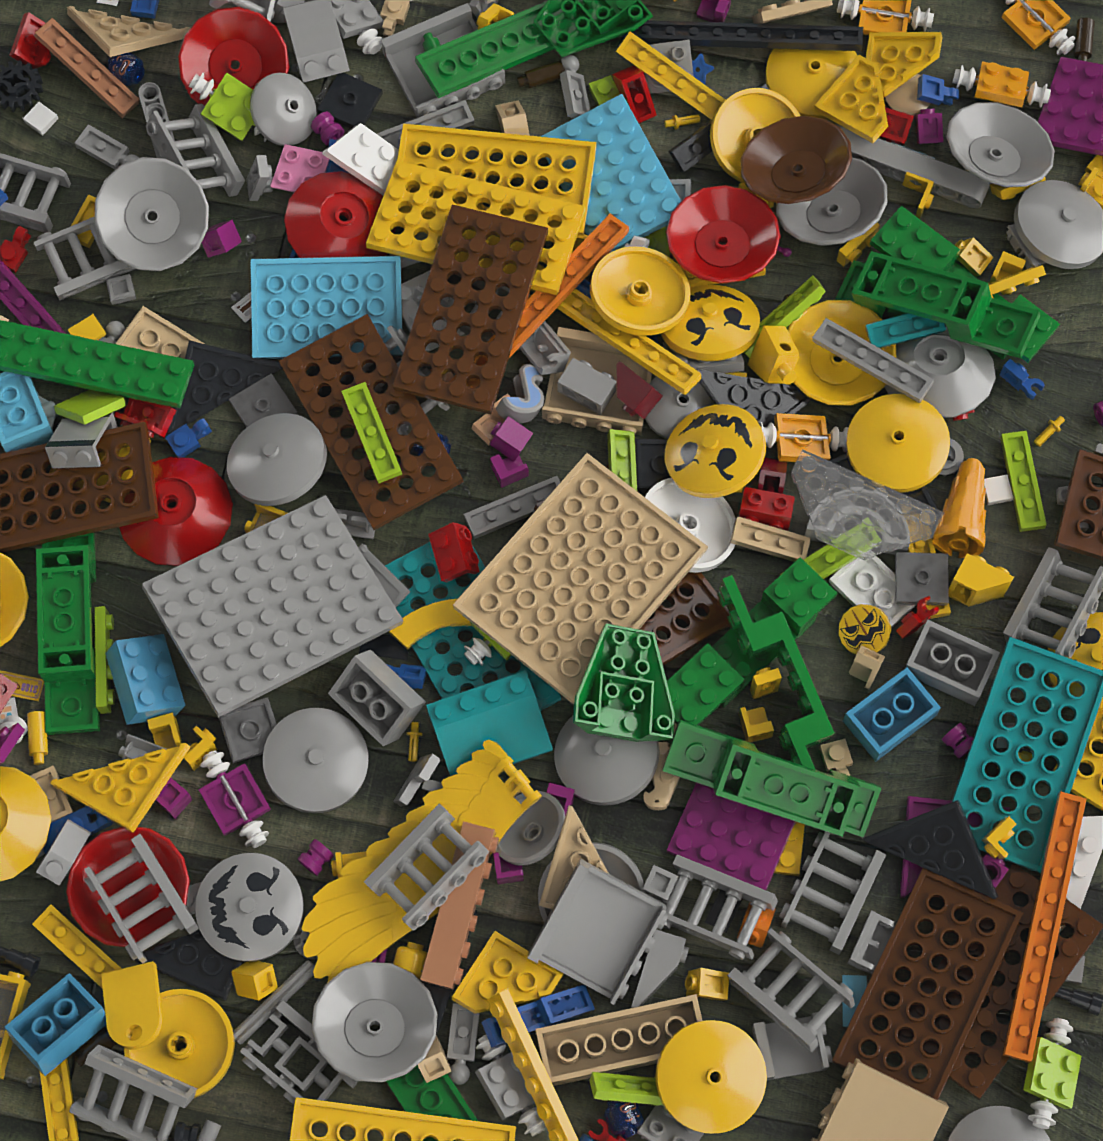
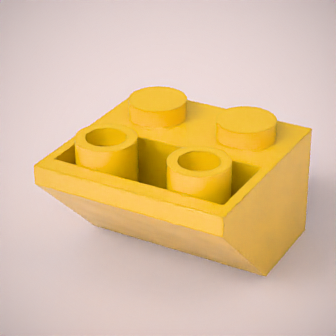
[949,553,1014,607]

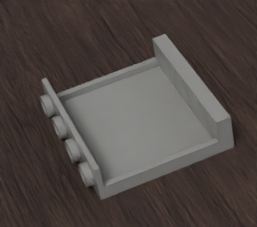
[381,3,505,118]
[528,858,668,1005]

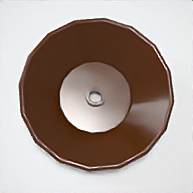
[740,116,852,204]

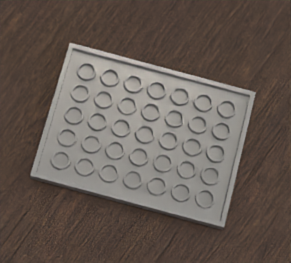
[142,495,403,717]

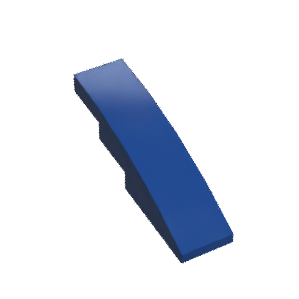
[482,985,595,1048]

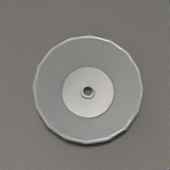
[946,102,1055,187]
[94,157,209,271]
[776,158,887,246]
[884,327,996,418]
[312,962,437,1082]

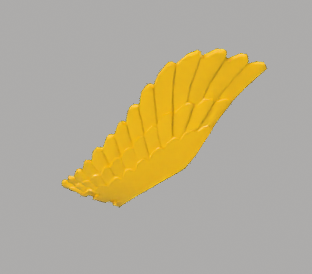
[301,739,542,983]

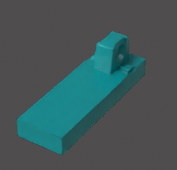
[865,314,946,348]

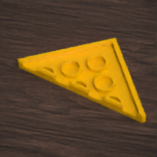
[50,743,190,833]

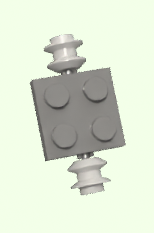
[331,0,384,54]
[475,1035,546,1137]

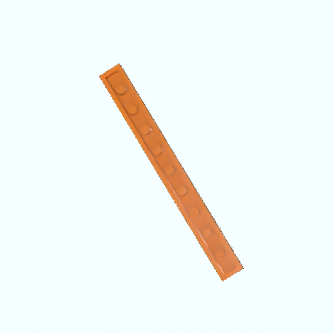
[448,213,629,389]
[1003,791,1087,1063]

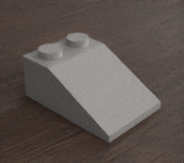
[283,0,350,83]

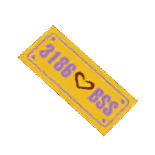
[0,670,44,702]

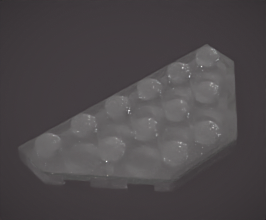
[791,449,944,561]

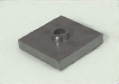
[229,374,298,428]
[895,552,949,606]
[218,697,277,763]

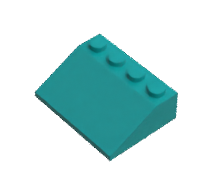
[426,670,553,776]

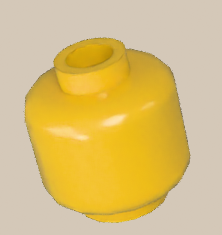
[393,942,428,979]

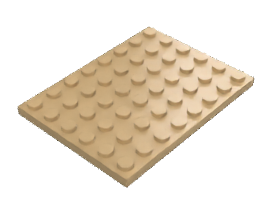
[453,453,708,704]

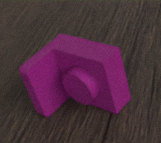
[914,108,943,144]

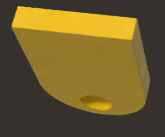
[101,961,163,1049]

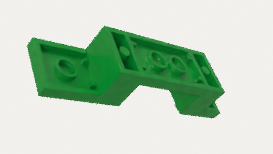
[870,206,1060,363]
[835,251,1040,358]
[36,532,100,735]
[667,557,837,726]
[717,575,835,770]
[662,719,881,838]

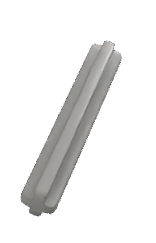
[234,960,315,1045]

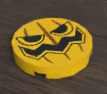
[839,604,891,655]

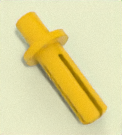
[664,114,700,130]
[1034,416,1065,447]
[407,722,422,762]

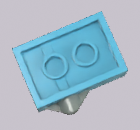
[0,372,59,452]

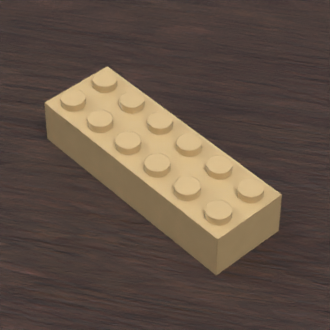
[536,994,703,1086]

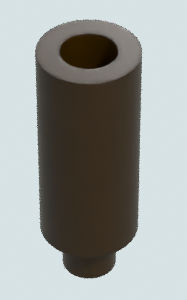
[1074,17,1095,61]
[517,60,565,89]
[74,1027,117,1067]

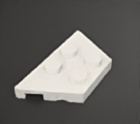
[322,123,399,196]
[1066,816,1103,909]

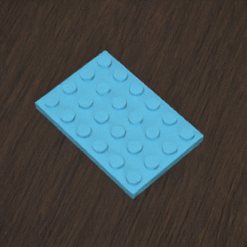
[540,94,681,253]
[251,256,403,359]

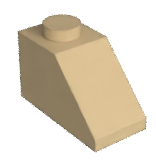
[495,100,530,136]

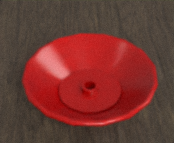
[178,7,289,106]
[284,171,396,258]
[666,185,780,284]
[119,457,233,566]
[66,827,190,947]

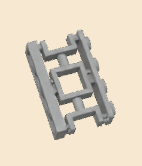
[240,1000,358,1105]

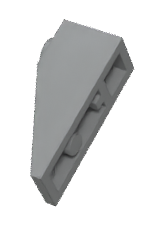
[631,930,689,1008]

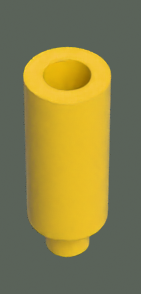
[27,711,48,765]

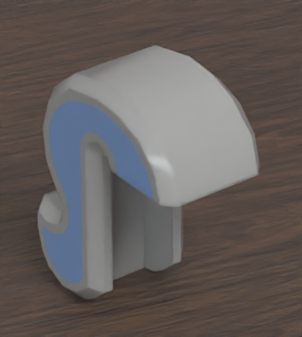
[496,364,544,423]

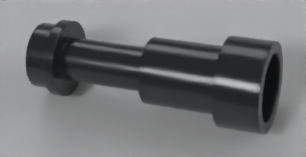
[0,946,41,977]
[1054,987,1103,1016]

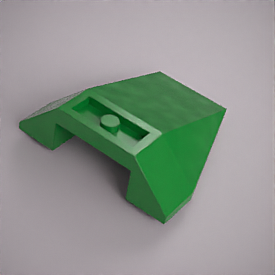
[533,0,653,57]
[573,623,675,742]

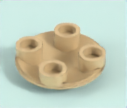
[884,74,930,116]

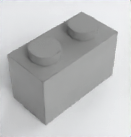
[557,358,617,415]

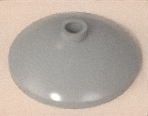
[250,73,317,146]
[645,377,715,439]
[496,791,565,865]

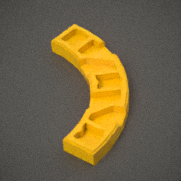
[389,599,472,650]

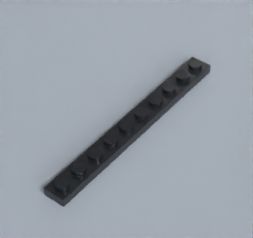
[621,20,863,51]

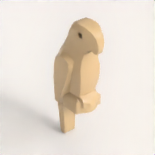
[644,722,680,810]

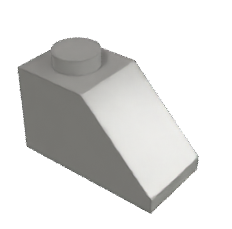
[36,819,91,885]

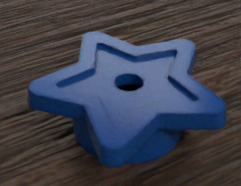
[692,53,714,85]

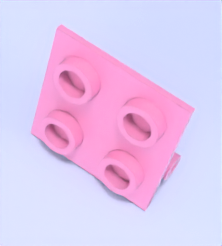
[270,144,330,193]

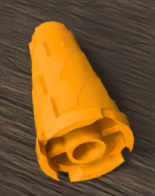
[932,458,986,558]

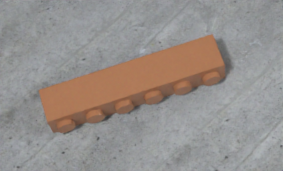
[420,821,499,990]

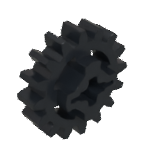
[0,60,44,112]

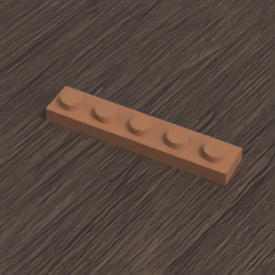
[35,18,140,118]

